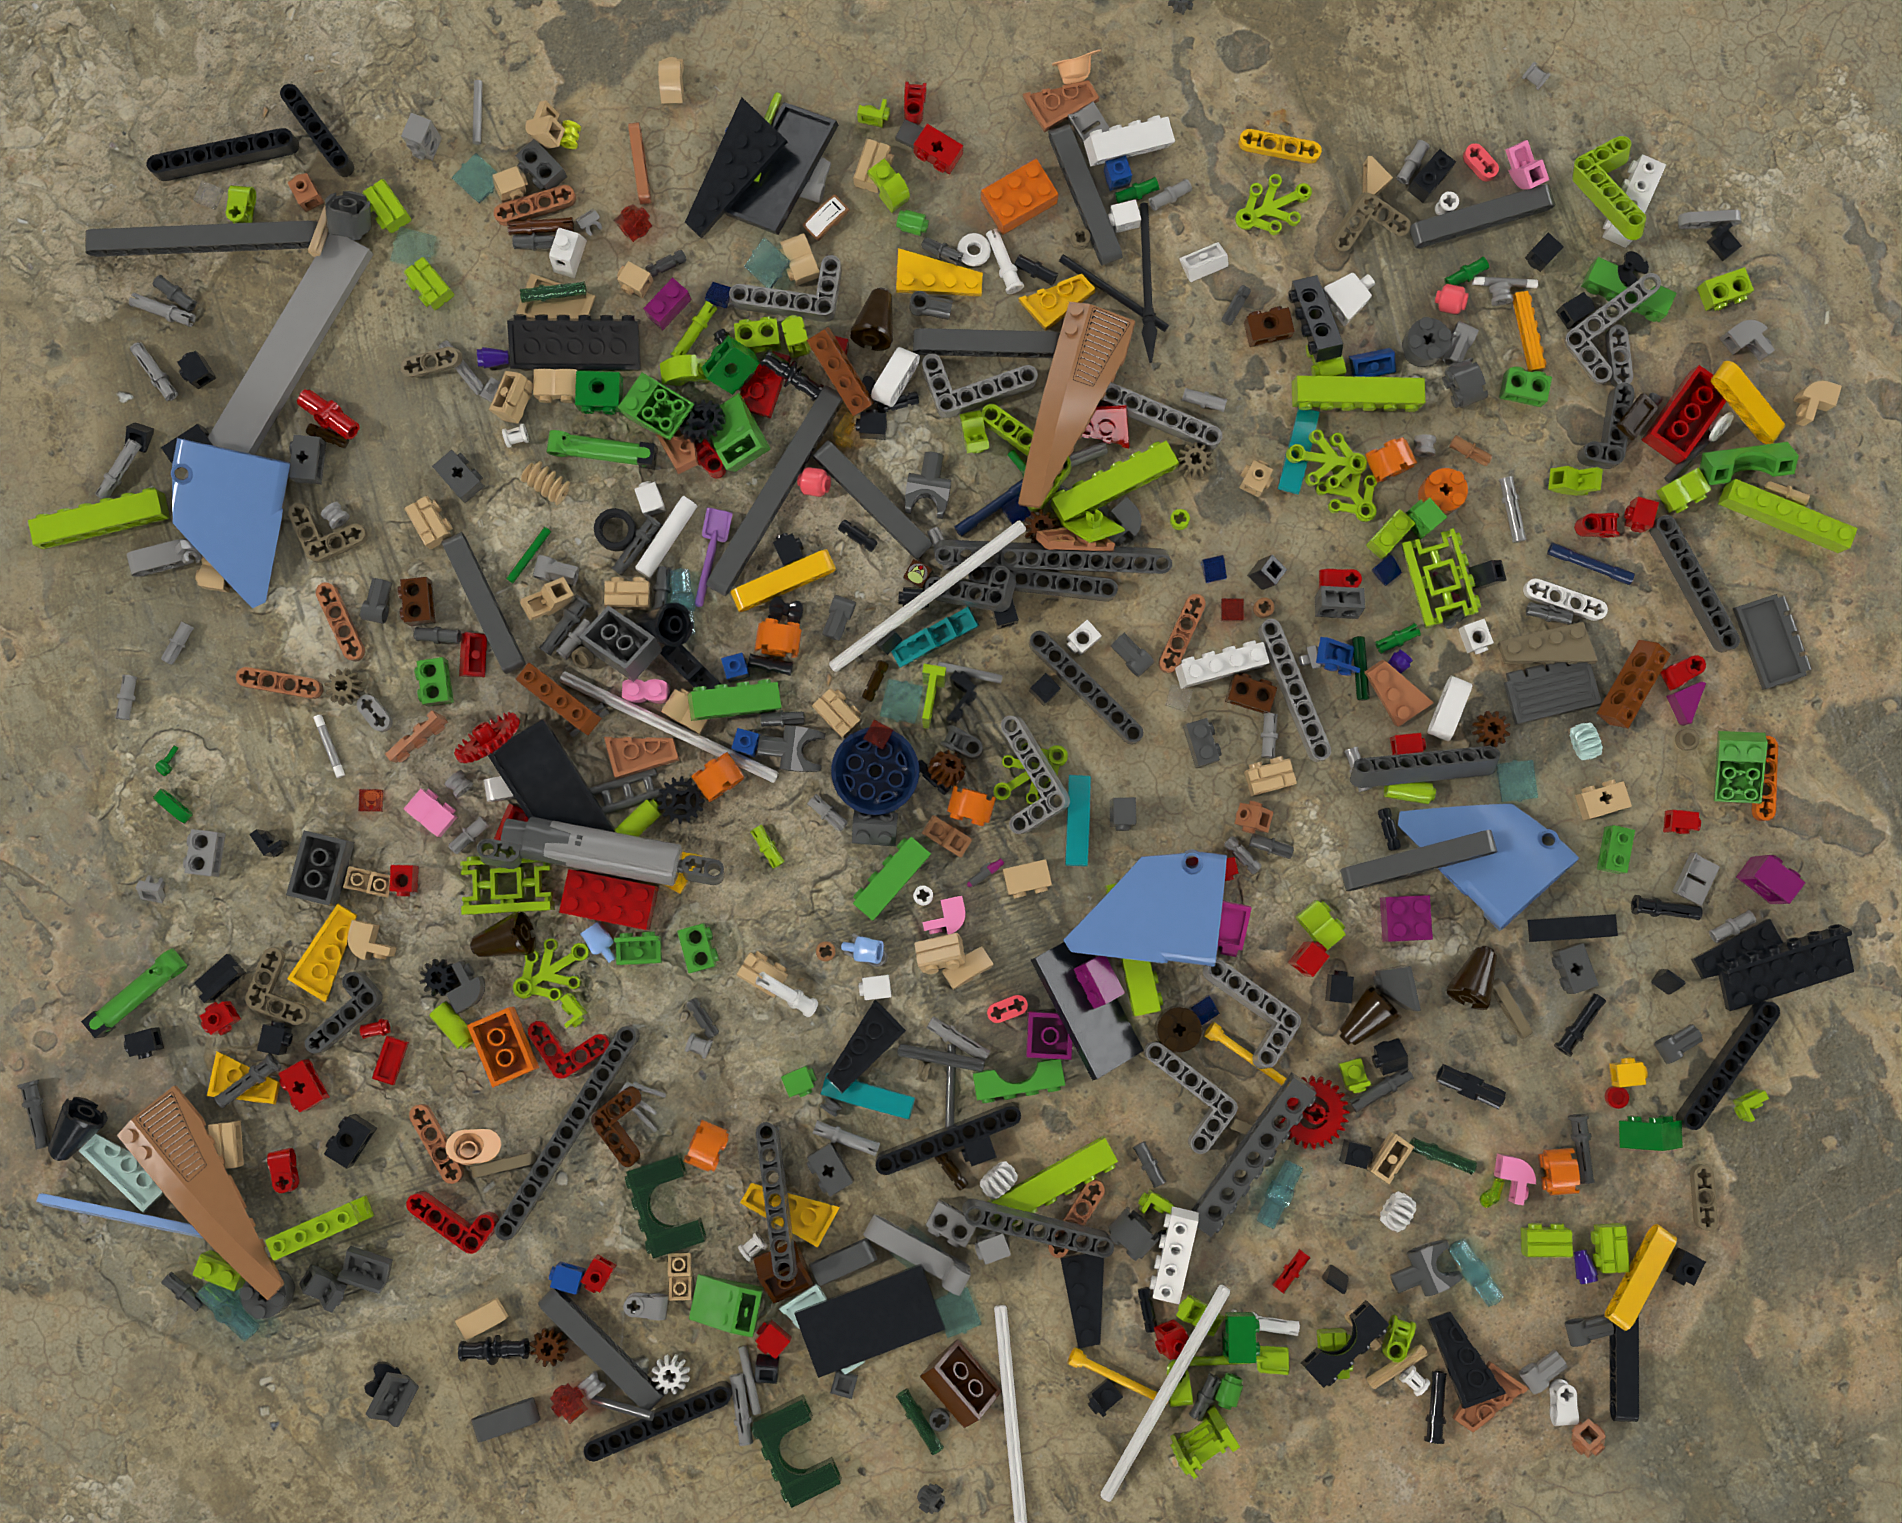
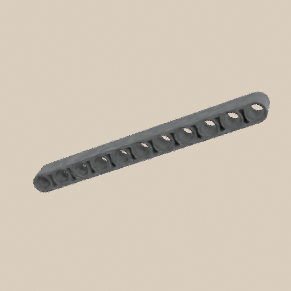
[85,221,318,257]
[706,385,844,597]
[934,540,1172,574]
[495,1025,640,1241]

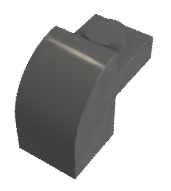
[1108,497,1142,547]
[446,961,485,1013]
[299,1264,347,1313]

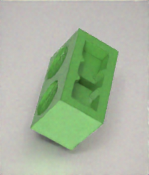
[1499,367,1552,407]
[1406,498,1447,540]
[414,657,454,707]
[1597,825,1635,874]
[677,923,719,973]

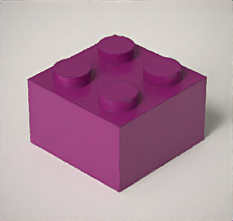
[1736,855,1806,904]
[1380,895,1433,942]
[1026,1011,1072,1060]

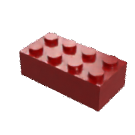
[1641,365,1727,465]
[559,869,659,930]

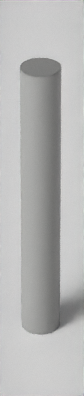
[473,80,483,145]
[938,662,1003,684]
[738,1345,761,1415]

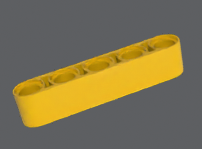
[1711,361,1785,444]
[730,549,836,612]
[1604,1224,1677,1331]

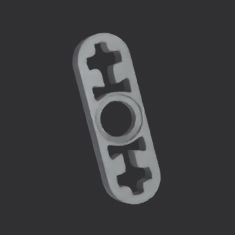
[1678,210,1742,229]
[1605,325,1633,387]

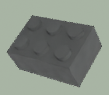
[579,605,662,682]
[286,830,355,906]

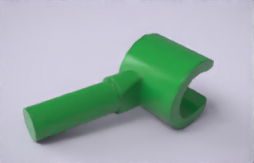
[155,745,179,776]

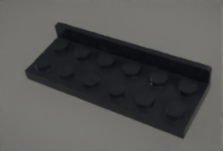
[507,314,641,370]
[1716,924,1854,1011]

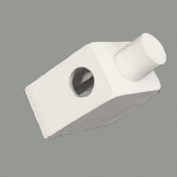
[549,228,587,278]
[1323,273,1375,326]

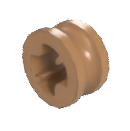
[1253,598,1274,618]
[816,942,836,962]

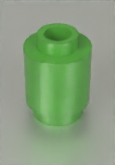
[896,210,929,236]
[1215,1373,1243,1410]

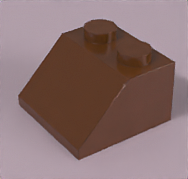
[753,1241,815,1304]

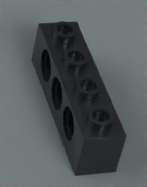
[1288,275,1343,363]

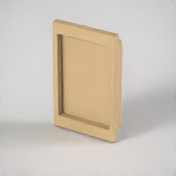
[516,274,596,319]

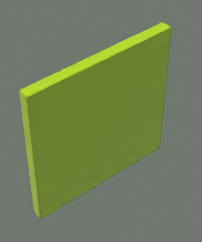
[1063,509,1125,543]

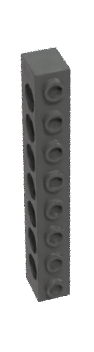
[1191,1072,1316,1237]

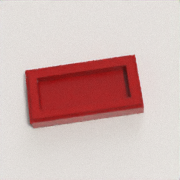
[372,1035,409,1085]

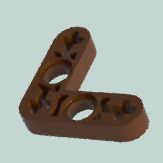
[591,1086,641,1167]

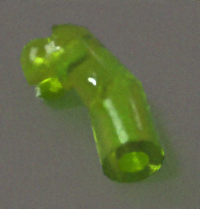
[1479,1177,1505,1208]

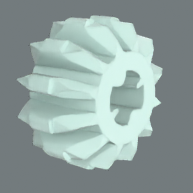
[1569,722,1603,760]

